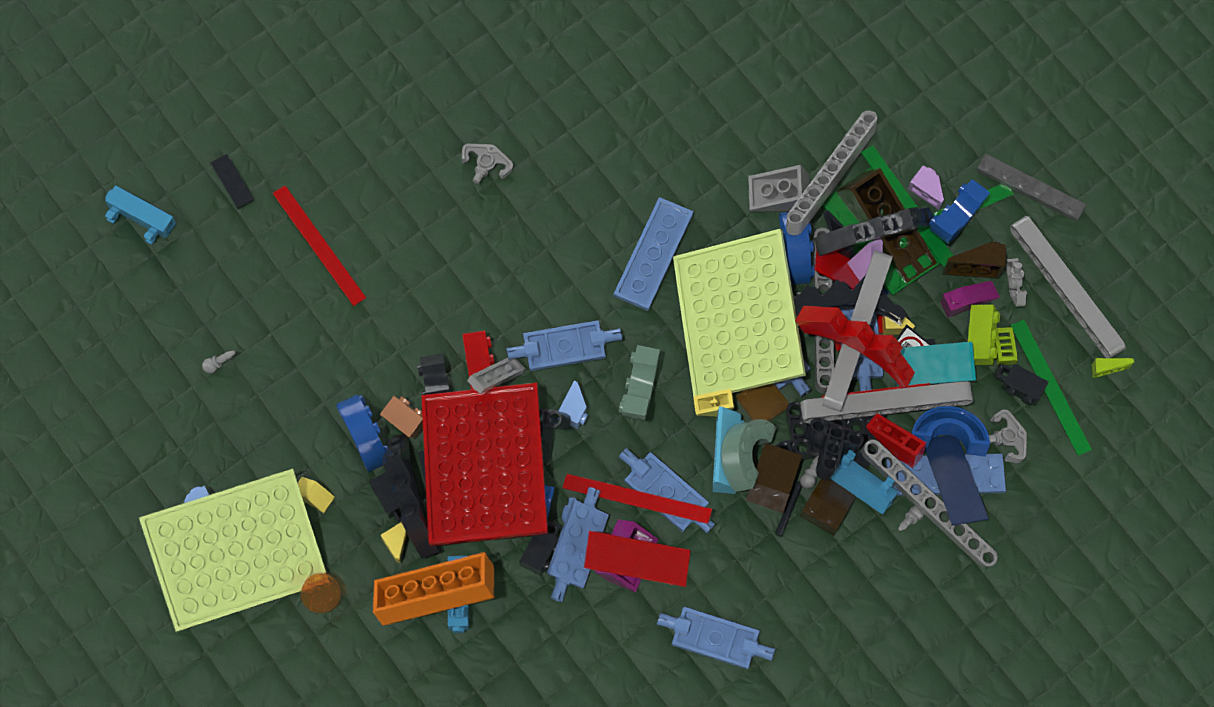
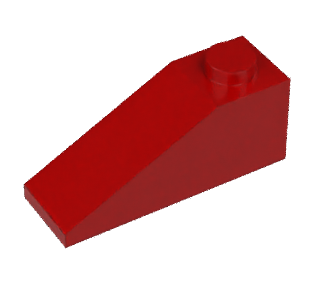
[866,413,926,468]

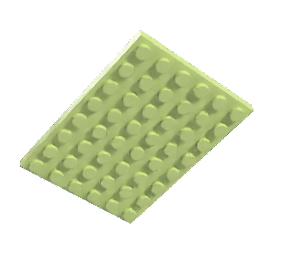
[673,229,806,396]
[139,468,329,632]

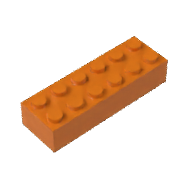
[373,552,494,626]

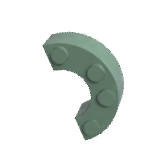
[619,345,660,421]
[721,419,777,492]

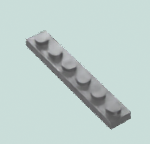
[976,154,1086,222]

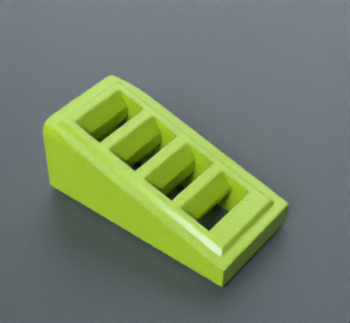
[995,327,1018,365]
[1092,358,1134,378]

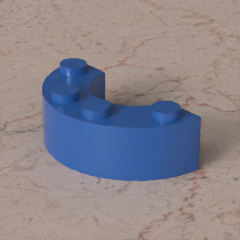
[929,179,990,244]
[779,212,814,285]
[336,395,387,472]
[911,406,990,457]

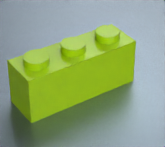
[968,305,1000,365]

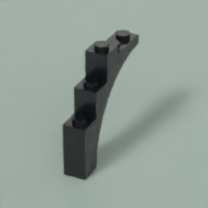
[814,207,934,256]
[794,275,907,330]
[382,434,440,559]

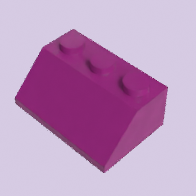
[595,520,658,592]

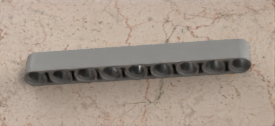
[786,111,877,235]
[1010,216,1126,358]
[812,227,834,394]
[822,250,893,412]
[800,381,973,423]
[861,440,998,568]

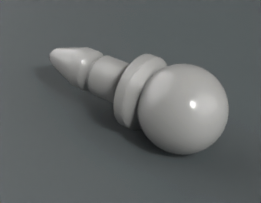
[202,351,235,373]
[800,456,819,489]
[898,506,924,531]

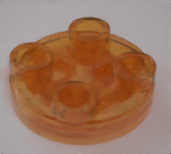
[301,573,341,613]

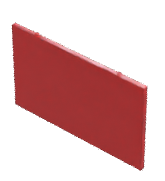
[814,248,860,290]

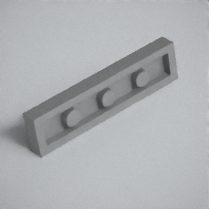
[467,358,526,394]

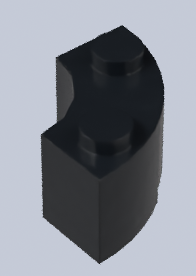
[417,353,449,395]

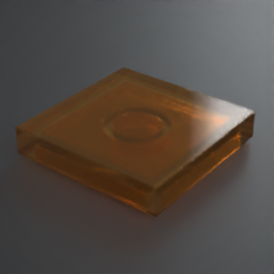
[736,383,789,421]

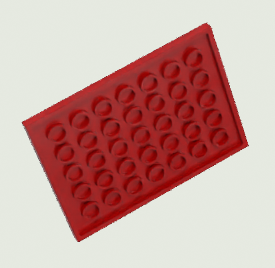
[421,383,548,546]

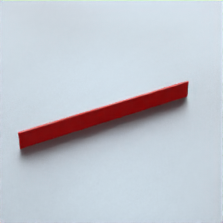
[273,186,366,306]
[562,474,712,524]

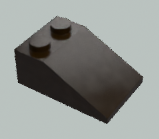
[942,241,1006,279]
[746,443,802,513]
[800,479,856,536]

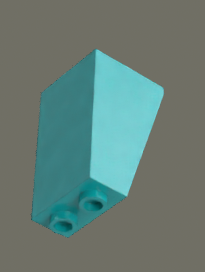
[894,342,976,387]

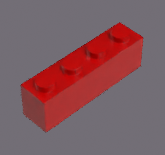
[462,330,494,390]

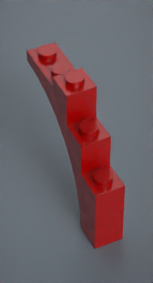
[795,306,915,387]

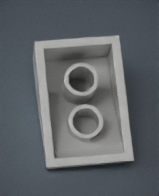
[748,165,809,211]

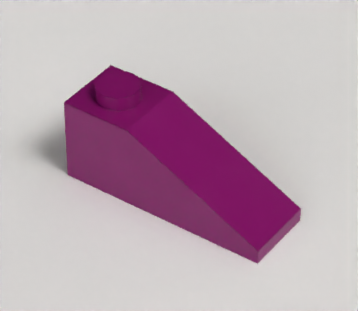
[940,281,1000,318]

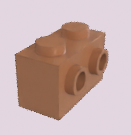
[380,396,423,439]

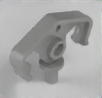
[462,144,513,184]
[1006,258,1027,307]
[989,410,1027,463]

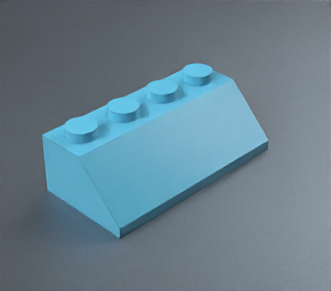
[712,407,744,494]

